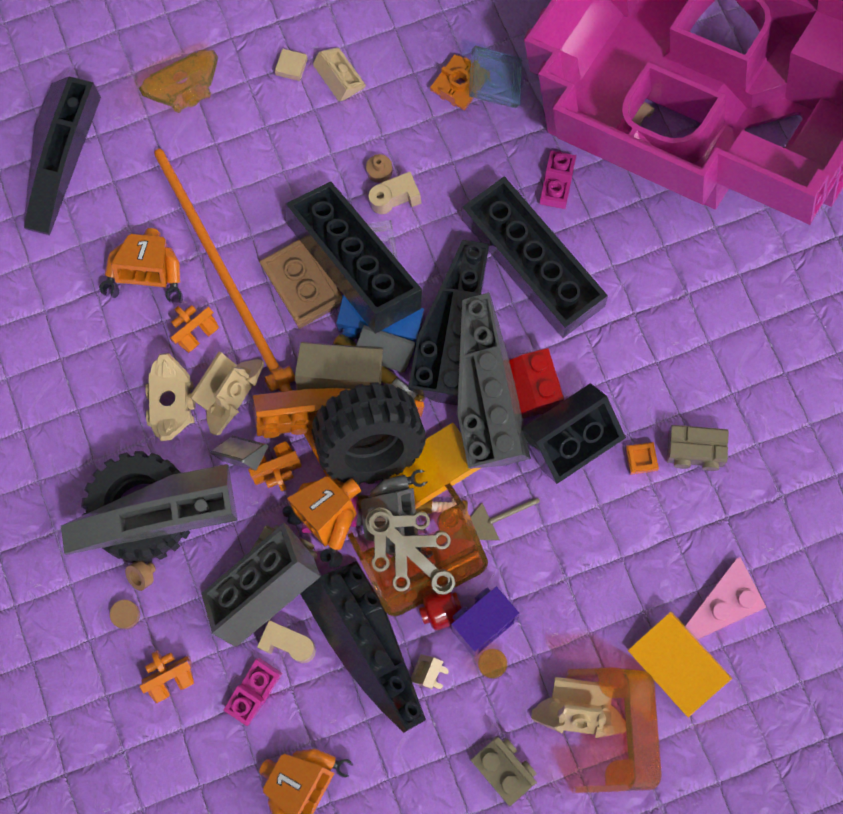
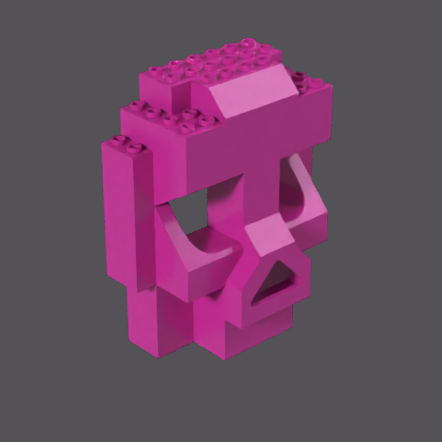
[524,0,843,225]

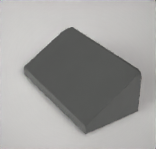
[356,325,416,372]

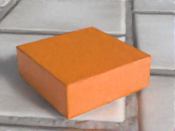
[625,442,659,475]

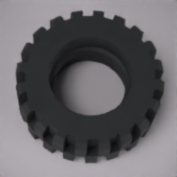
[311,383,426,485]
[81,451,190,563]

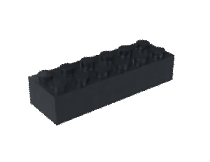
[462,176,608,338]
[285,181,422,334]

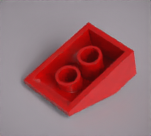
[509,348,564,419]

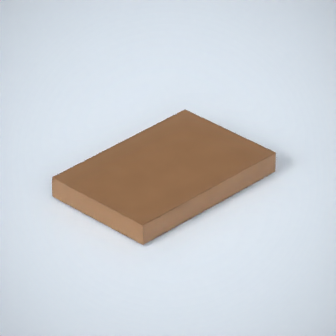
[259,239,343,329]

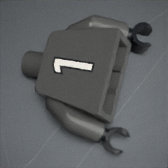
[357,469,434,558]

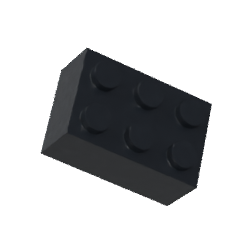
[521,383,626,484]

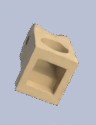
[368,172,422,215]
[257,621,316,663]

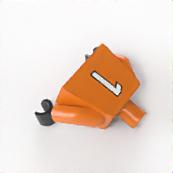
[99,228,183,303]
[282,477,361,568]
[259,749,353,814]

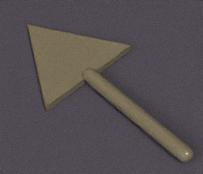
[453,498,540,541]

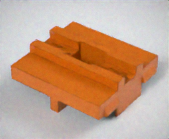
[430,54,489,111]

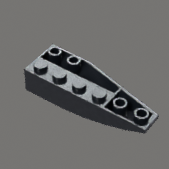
[24,76,101,235]
[408,240,489,405]
[300,561,426,733]

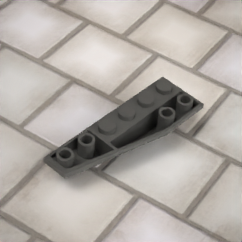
[457,292,531,469]
[61,464,238,555]

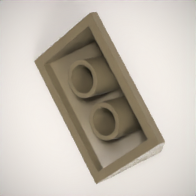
[295,342,383,390]

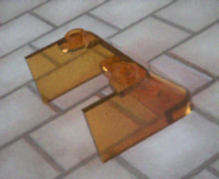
[347,483,488,616]
[565,668,662,793]

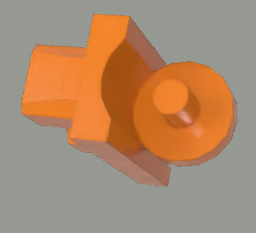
[170,305,219,353]
[248,442,302,491]
[140,650,194,703]

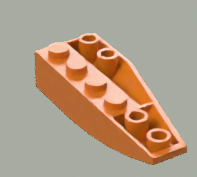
[253,388,424,438]

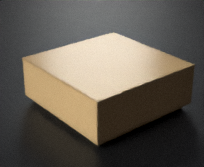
[275,49,308,81]

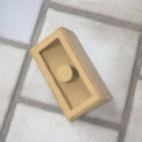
[313,47,366,102]

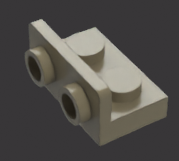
[470,736,537,807]

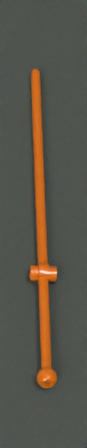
[154,148,344,487]

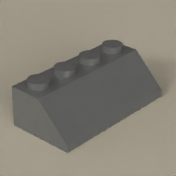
[201,523,320,647]

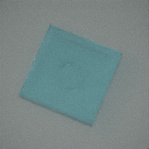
[469,46,522,108]

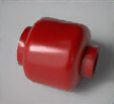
[419,592,462,631]

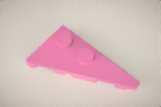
[686,557,766,640]

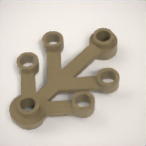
[365,507,455,594]

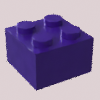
[451,586,520,657]

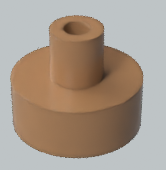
[366,154,393,183]
[125,561,156,591]

